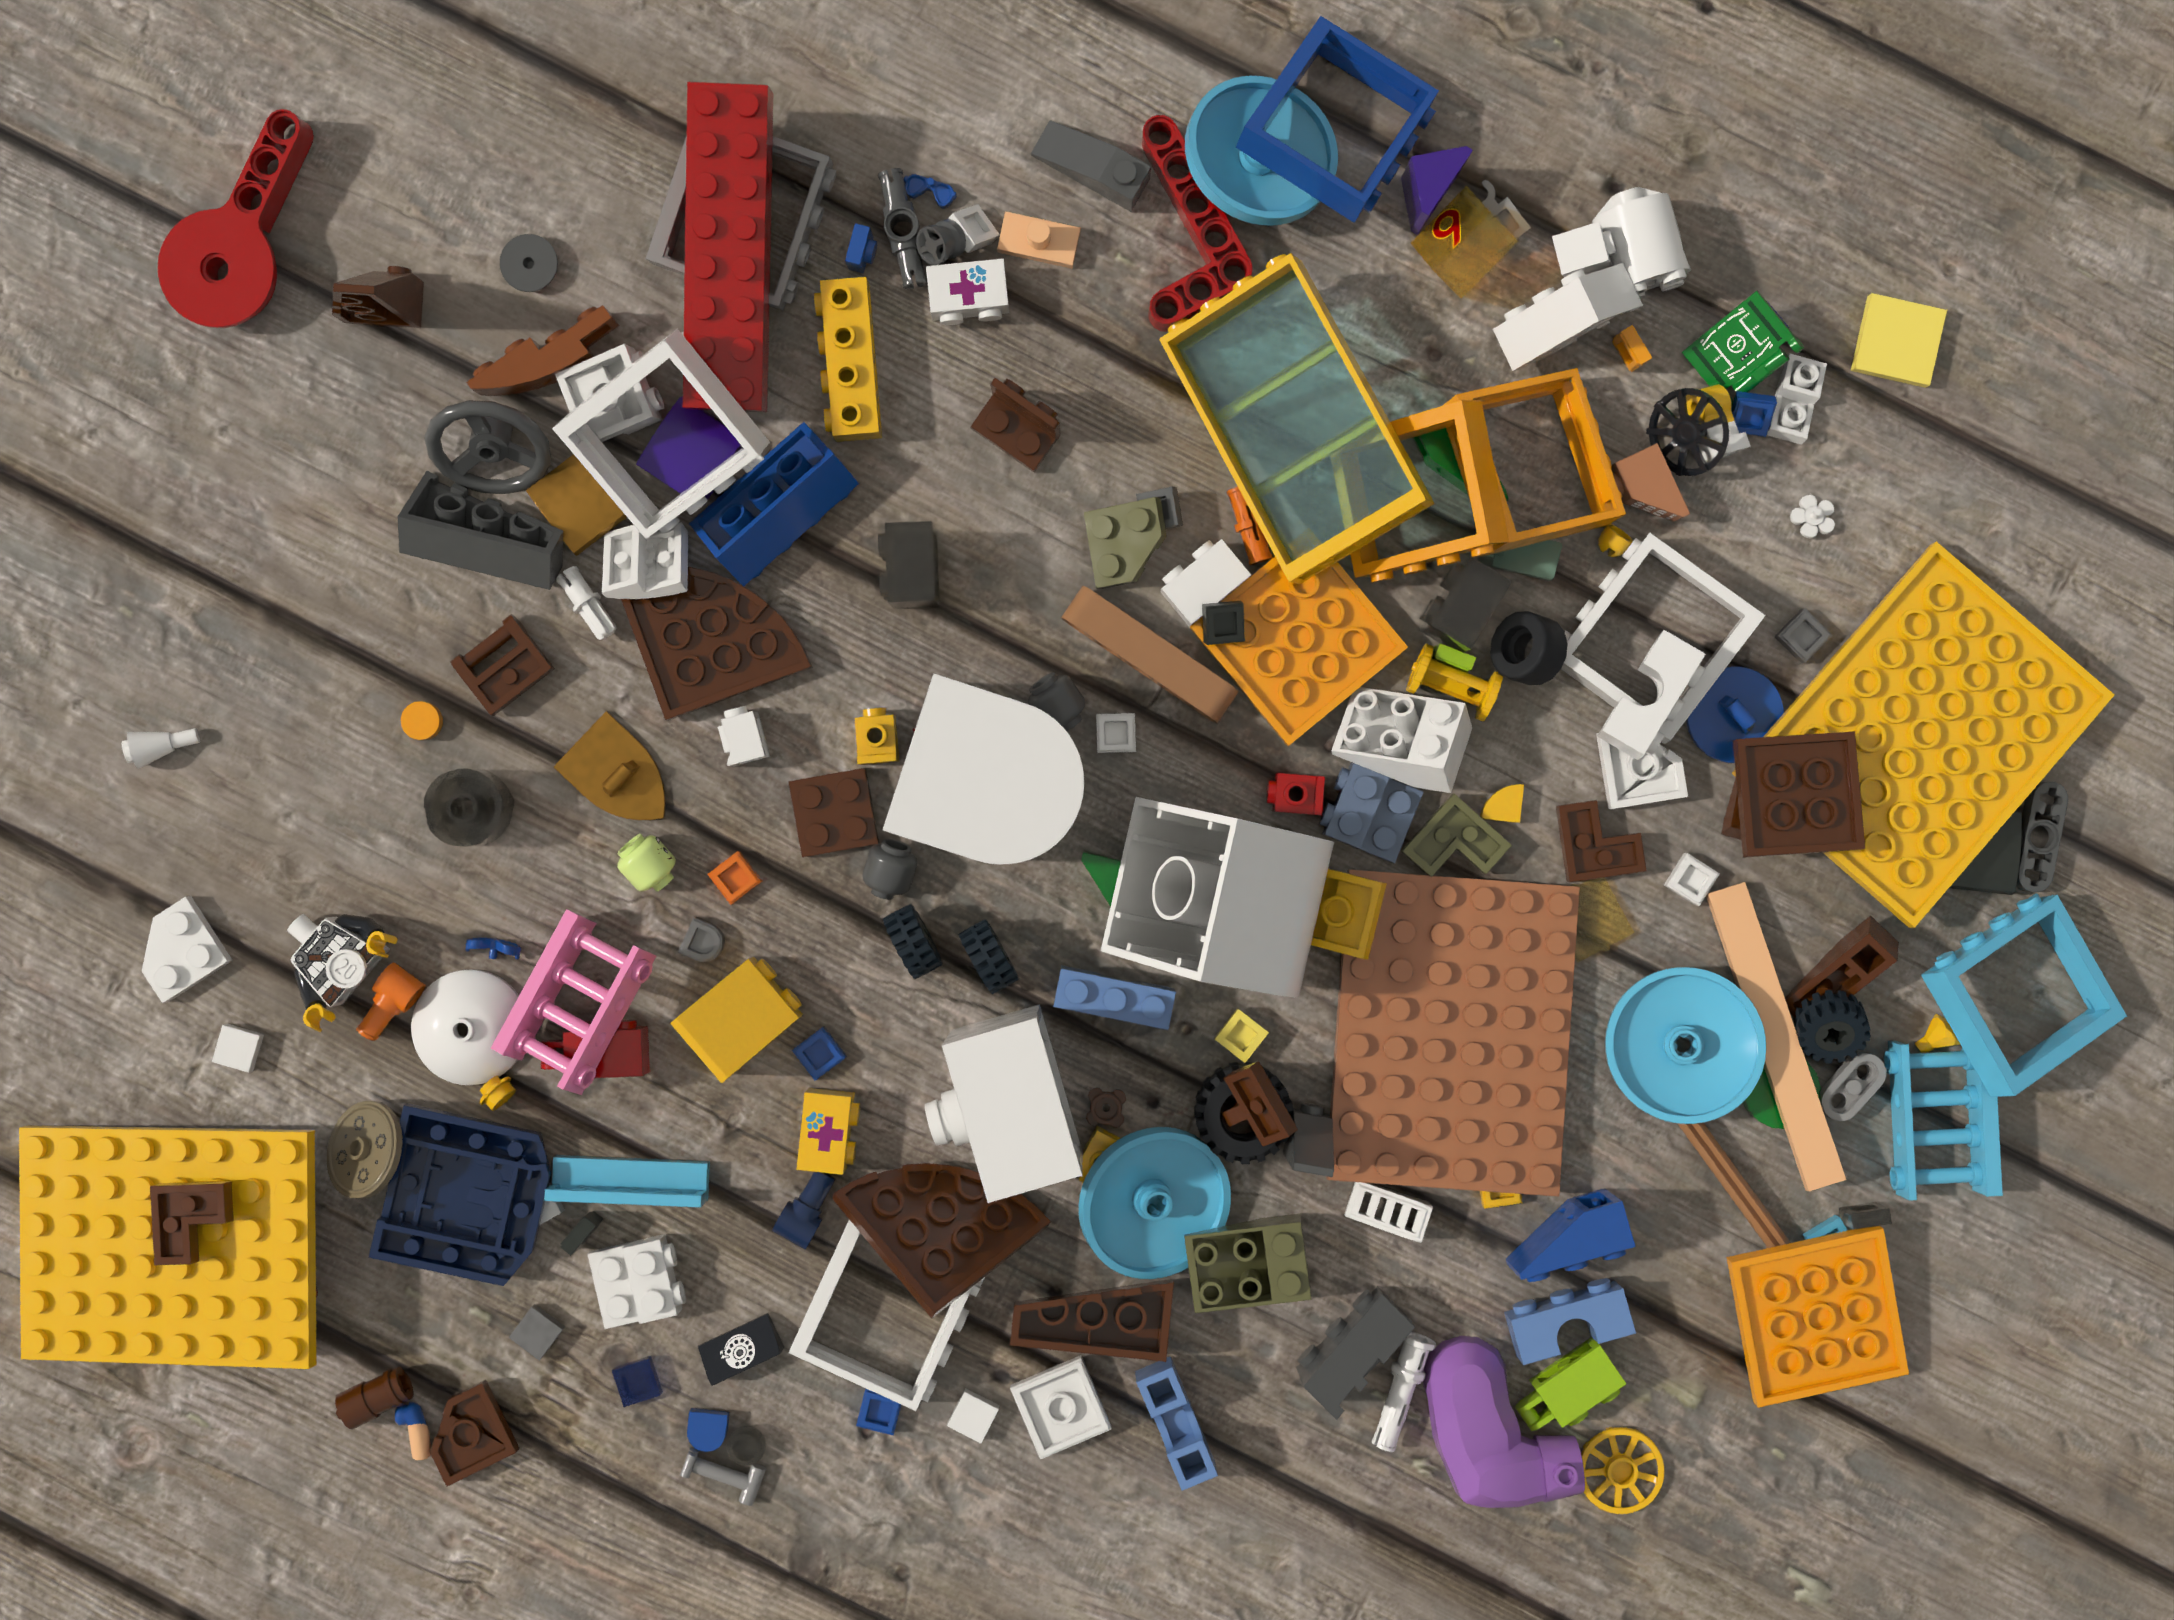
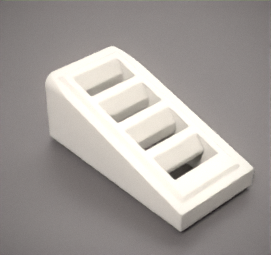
[1344,1182,1433,1243]

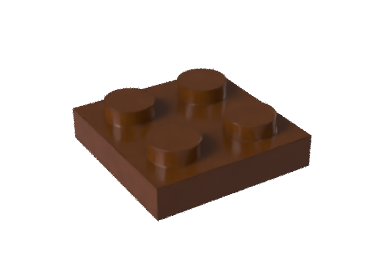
[789,768,879,858]

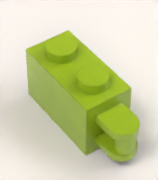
[1515,1337,1626,1431]

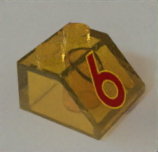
[1411,185,1521,299]

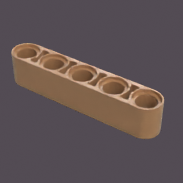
[1061,586,1239,724]

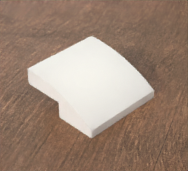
[602,522,688,599]

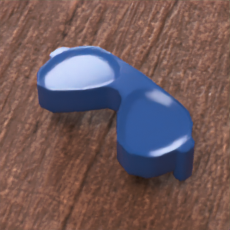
[904,174,957,209]
[465,938,521,959]

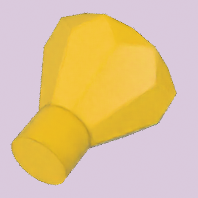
[1915,1013,1961,1053]

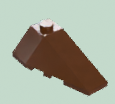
[332,266,424,328]

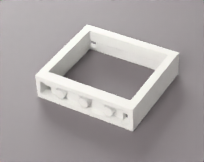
[552,329,770,539]
[1561,533,1766,744]
[788,1220,985,1411]

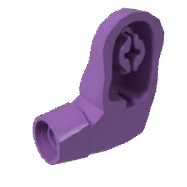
[1423,1336,1585,1508]

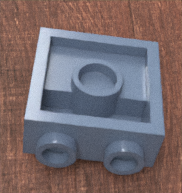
[1319,763,1424,863]

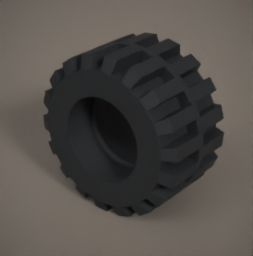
[1194,1062,1294,1164]

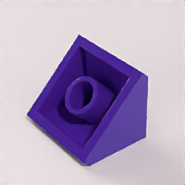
[1401,146,1473,235]

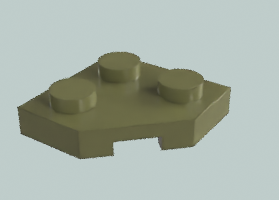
[1084,497,1167,589]

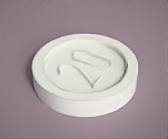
[326,949,367,988]

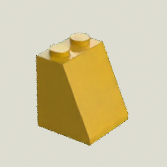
[670,956,803,1083]

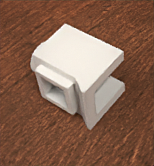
[718,706,770,767]

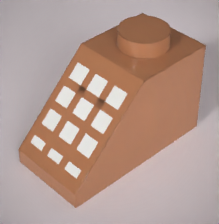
[1611,443,1690,522]

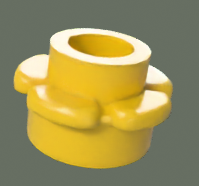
[480,1076,516,1111]

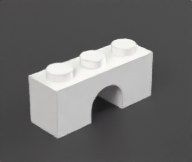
[1597,630,1706,760]

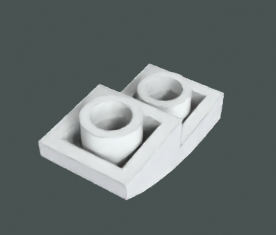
[1767,354,1827,445]

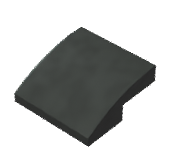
[1949,812,2022,895]

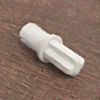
[556,566,617,640]

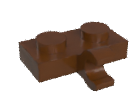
[1221,1061,1298,1146]

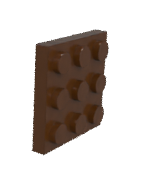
[1733,731,1865,858]

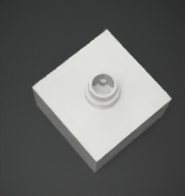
[925,1004,1083,1203]

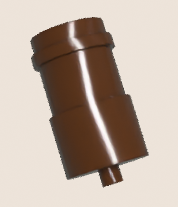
[335,1367,414,1430]

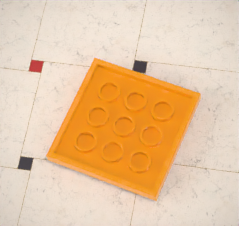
[1190,528,1408,746]
[1726,1224,1909,1408]

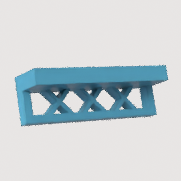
[544,1155,710,1207]

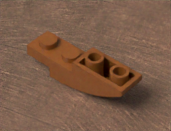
[466,305,619,396]

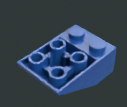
[1506,1188,1636,1282]

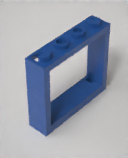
[1236,16,1439,223]

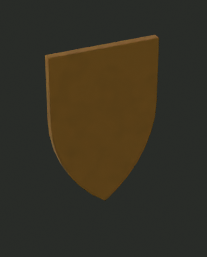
[554,711,666,820]

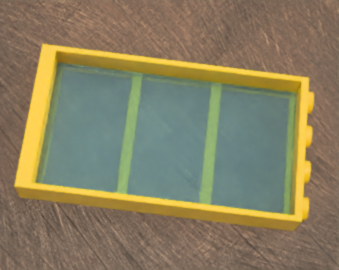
[1159,253,1435,584]

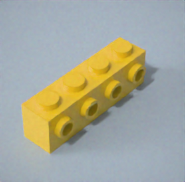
[814,277,882,442]

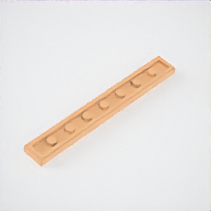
[1706,882,1846,1191]

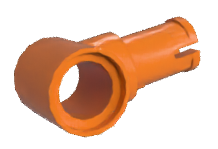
[356,962,426,1041]

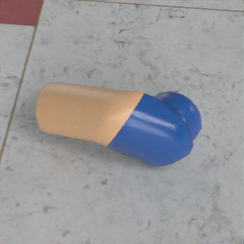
[395,1402,431,1460]

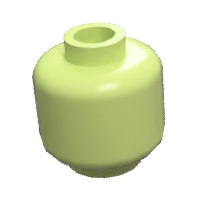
[617,834,676,892]

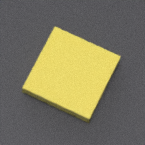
[1851,293,1947,388]

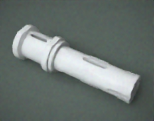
[1371,1332,1436,1452]

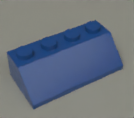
[689,422,859,587]

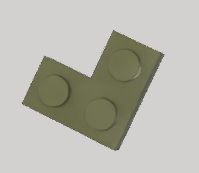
[1401,794,1512,877]

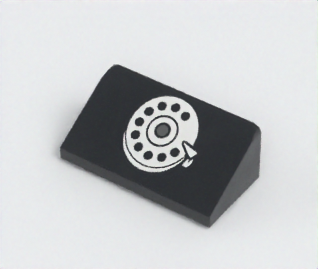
[698,1313,784,1386]

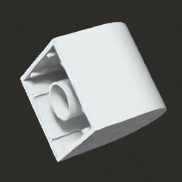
[883,673,1084,865]
[1101,797,1334,998]

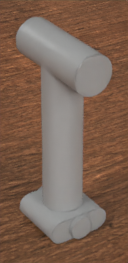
[680,1448,766,1506]

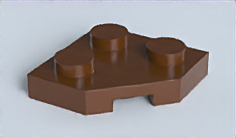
[430,1380,520,1487]

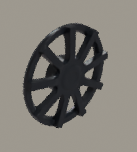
[1646,388,1729,476]

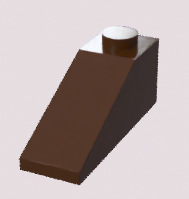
[1785,916,1899,1017]

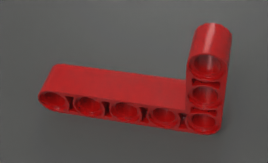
[1142,115,1253,332]

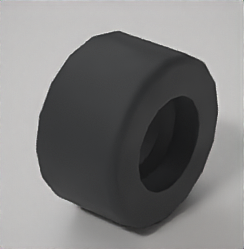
[1490,611,1568,685]

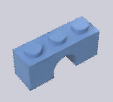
[1053,966,1176,1030]
[1504,1278,1636,1365]
[1135,1356,1218,1491]

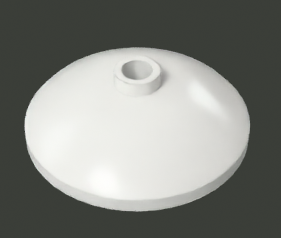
[411,969,519,1085]

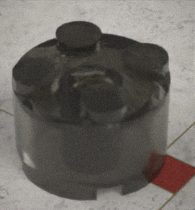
[424,769,514,847]

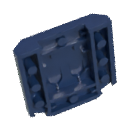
[368,1103,552,1286]

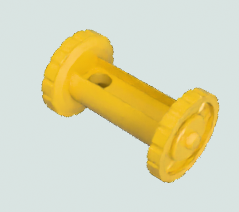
[1406,643,1503,722]

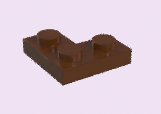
[1556,800,1647,882]
[150,1181,234,1265]

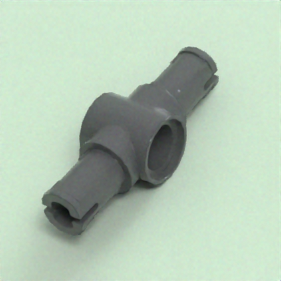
[878,168,928,290]

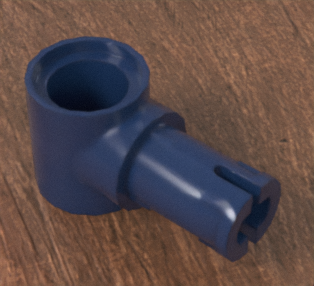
[772,1172,836,1250]

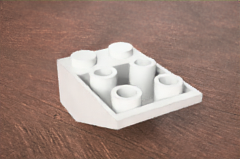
[1331,687,1472,793]

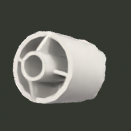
[1592,187,1691,299]

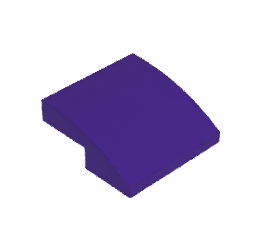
[636,396,742,506]

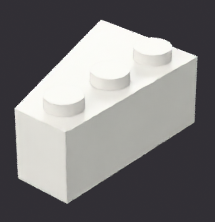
[1493,263,1643,371]

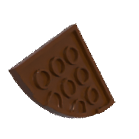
[621,567,813,721]
[832,1163,1051,1319]

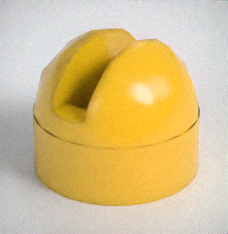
[1598,524,1633,557]

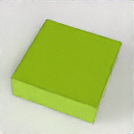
[1432,643,1476,672]

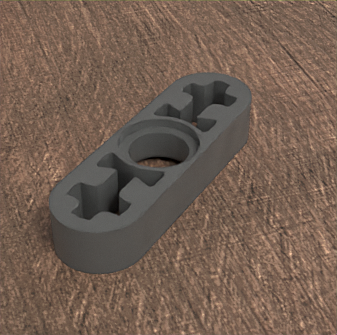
[2016,782,2068,892]

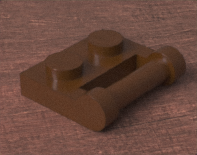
[450,614,555,716]

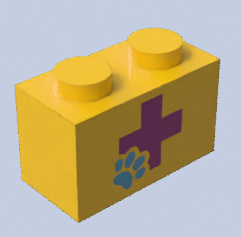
[796,1088,860,1175]

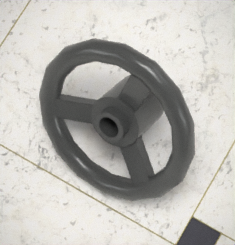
[424,400,552,494]

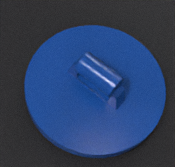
[1686,667,1784,763]

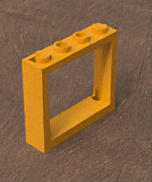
[1442,368,1626,555]
[1328,400,1509,583]

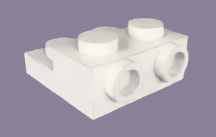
[555,344,664,442]
[587,1234,686,1329]

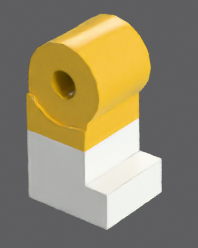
[1686,384,1751,462]

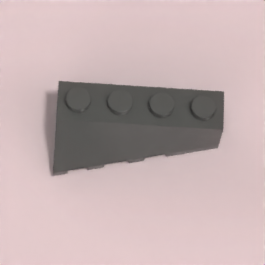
[397,471,563,590]

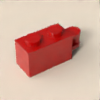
[541,1020,650,1078]

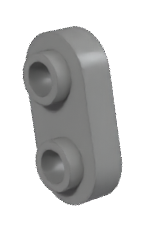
[1820,1052,1886,1121]

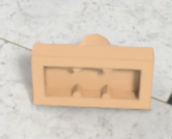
[997,211,1081,269]

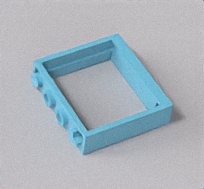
[1921,894,2127,1097]

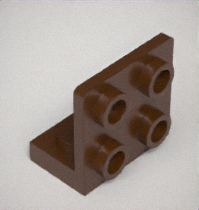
[971,378,1060,473]

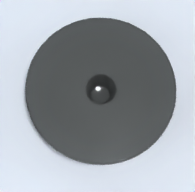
[500,234,558,292]

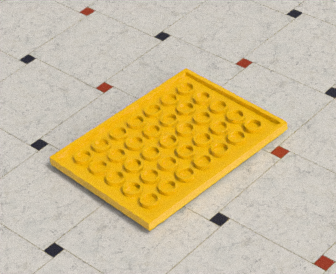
[1732,541,2115,928]
[19,1125,317,1369]

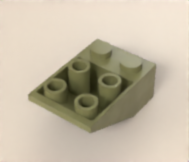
[1184,1213,1311,1313]

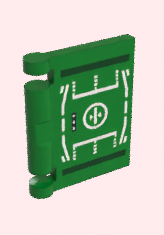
[1682,290,1804,406]

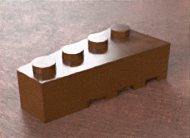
[1010,1279,1174,1362]

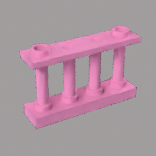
[491,909,656,1095]

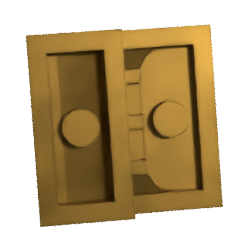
[526,454,627,556]

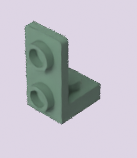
[1477,540,1562,581]

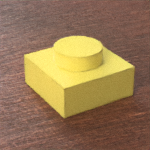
[1214,1008,1269,1063]

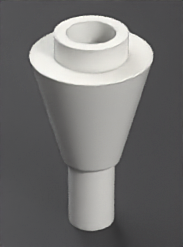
[122,728,200,769]

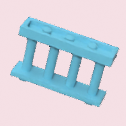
[1884,1041,2003,1201]

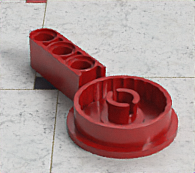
[158,109,314,328]

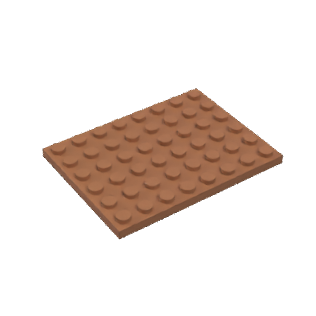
[1326,869,1580,1197]

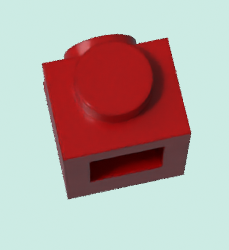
[1266,773,1325,815]

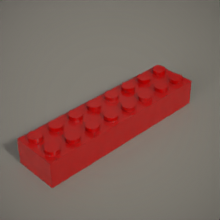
[683,82,774,412]

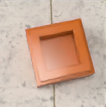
[707,851,763,905]

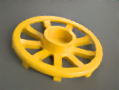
[1581,1427,1665,1514]

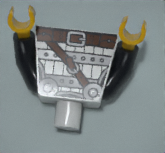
[287,914,398,1032]

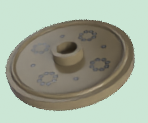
[327,1101,402,1199]

